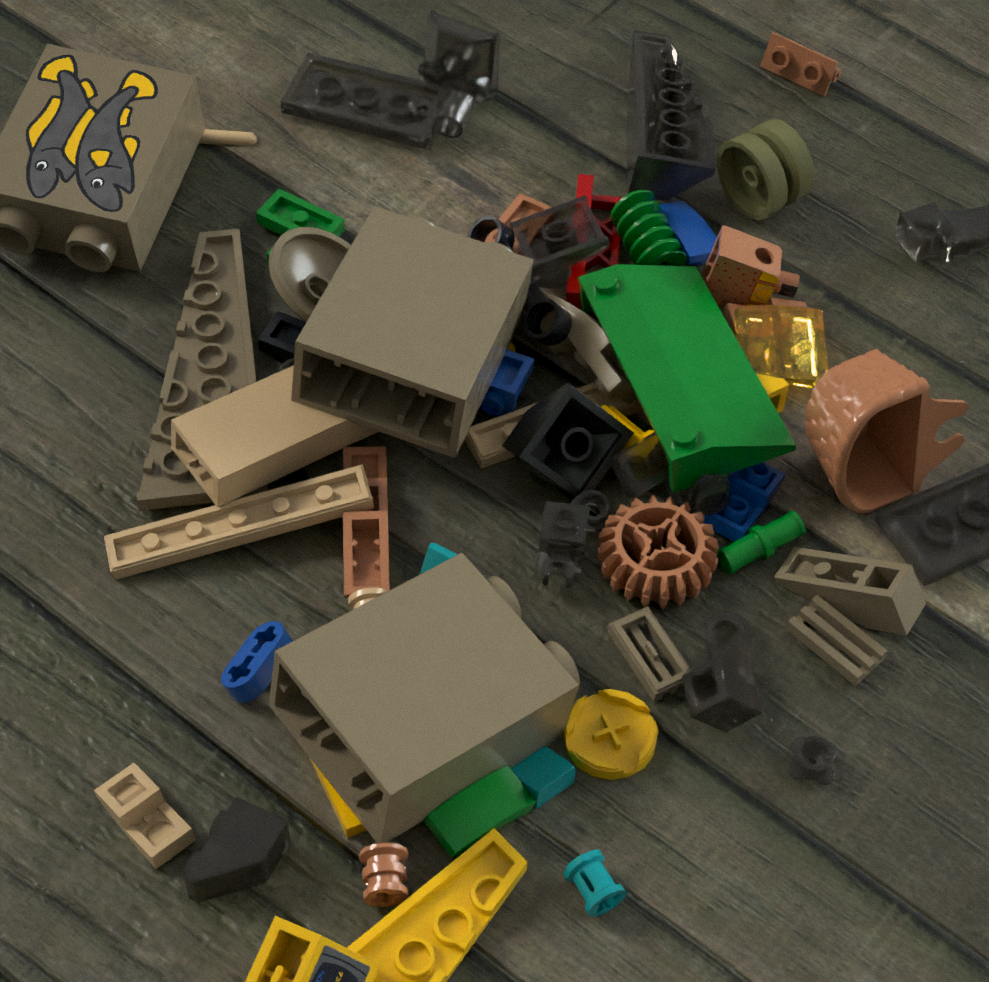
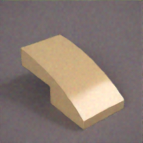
[94,763,196,869]

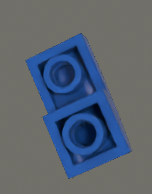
[659,200,717,266]
[704,462,786,541]

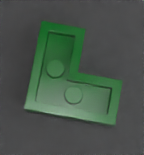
[256,188,345,265]

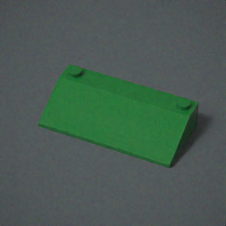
[578,264,796,493]

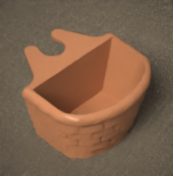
[805,349,968,514]

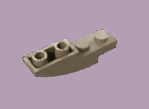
[523,292,637,404]

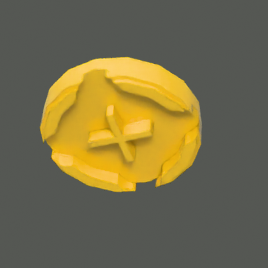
[563,689,658,780]

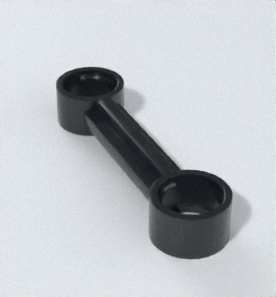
[467,216,572,346]

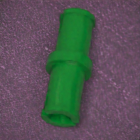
[717,510,806,575]

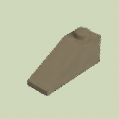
[774,547,926,636]

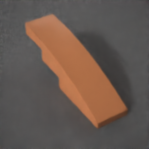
[343,446,390,598]

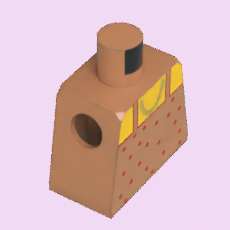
[701,225,800,309]

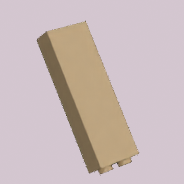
[171,365,379,507]

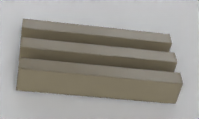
[786,595,887,686]
[608,606,695,703]

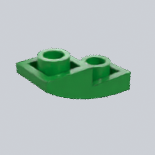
[424,765,537,858]

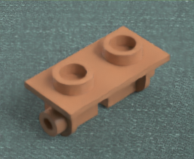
[760,32,841,96]

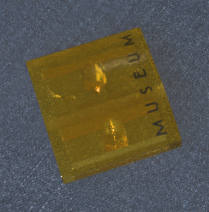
[734,305,828,389]

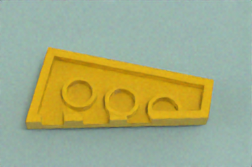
[347,828,527,982]

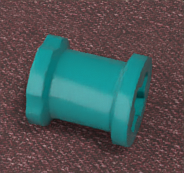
[563,850,627,917]

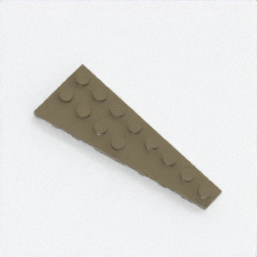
[137,229,269,511]

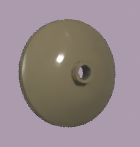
[269,227,351,322]

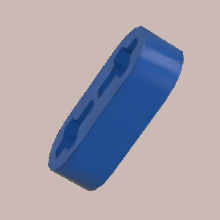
[221,621,293,703]

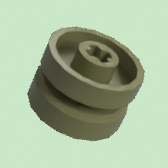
[716,118,815,221]

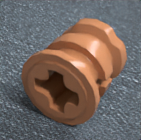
[359,843,408,907]

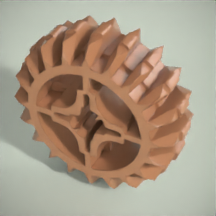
[597,494,719,610]

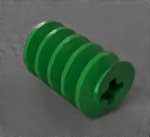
[610,190,687,266]

